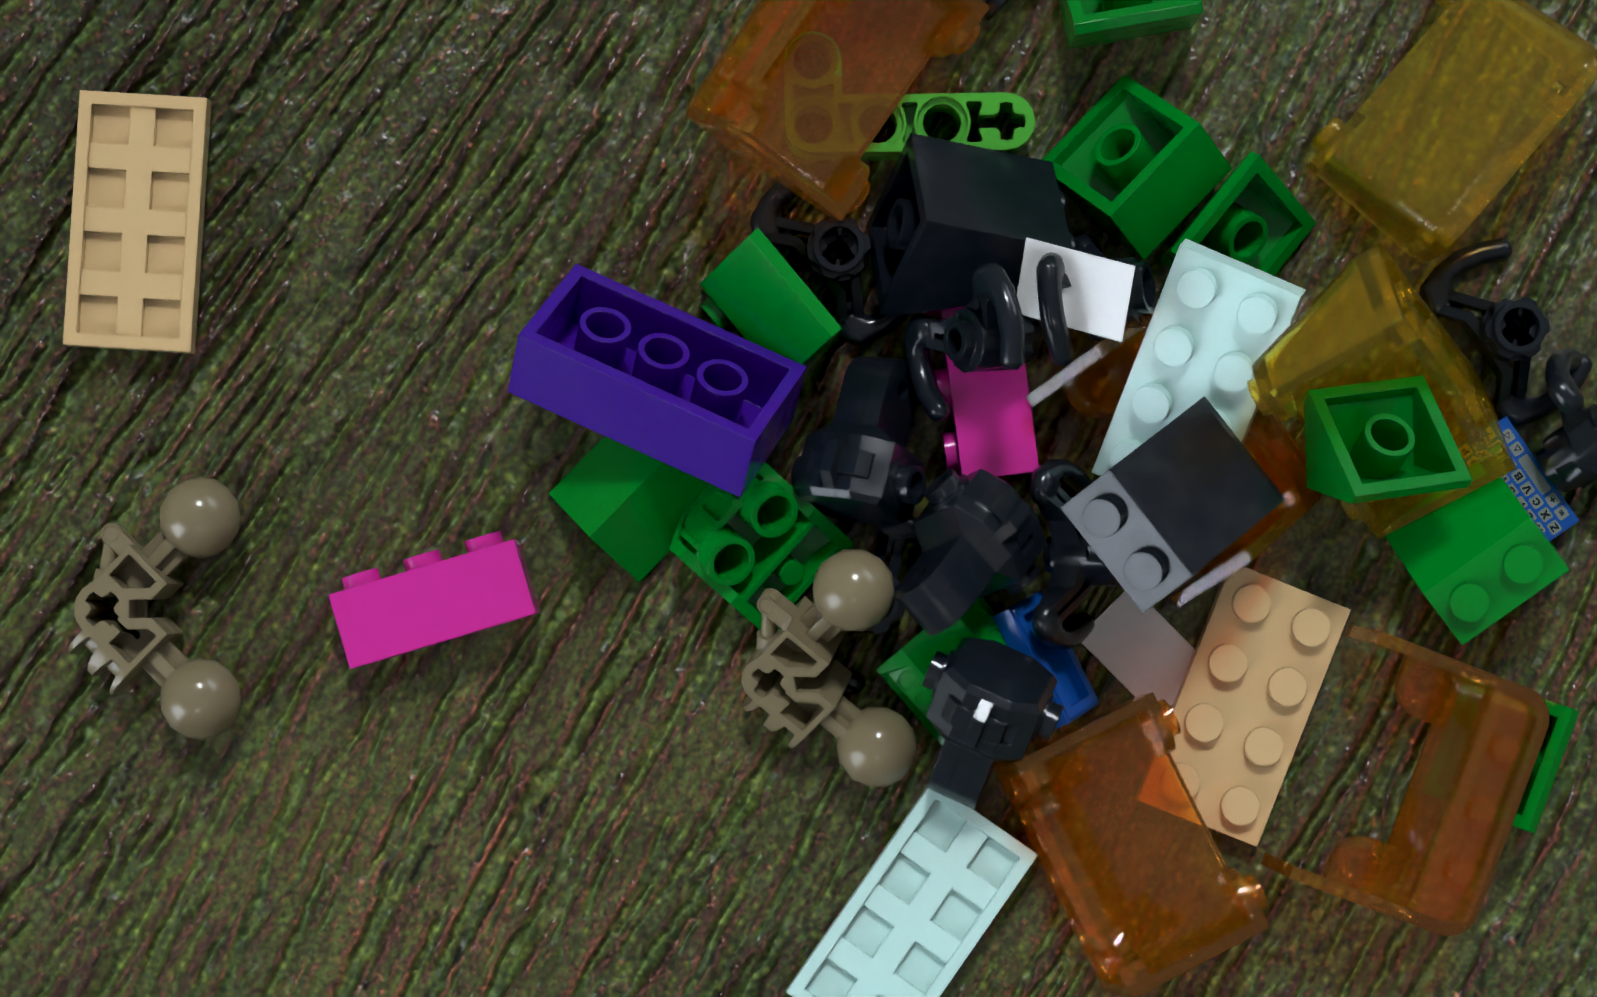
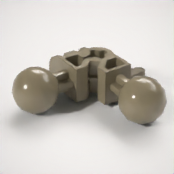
[67,477,241,740]
[741,549,917,787]

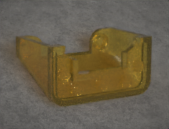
[1307,0,1597,265]
[1247,243,1516,539]

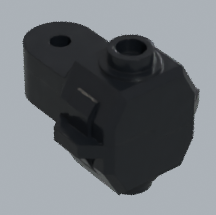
[791,356,926,525]
[894,469,1047,636]
[922,637,1064,809]

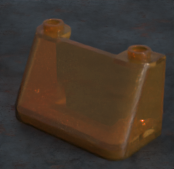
[687,0,990,221]
[995,692,1270,997]

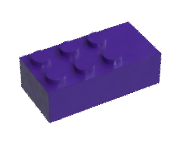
[508,264,807,498]

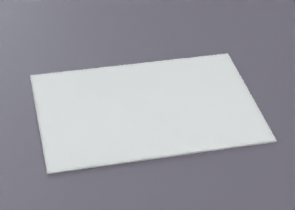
[1017,237,1136,342]
[1082,591,1195,719]

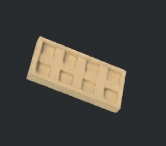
[63,90,212,354]
[1136,562,1351,847]

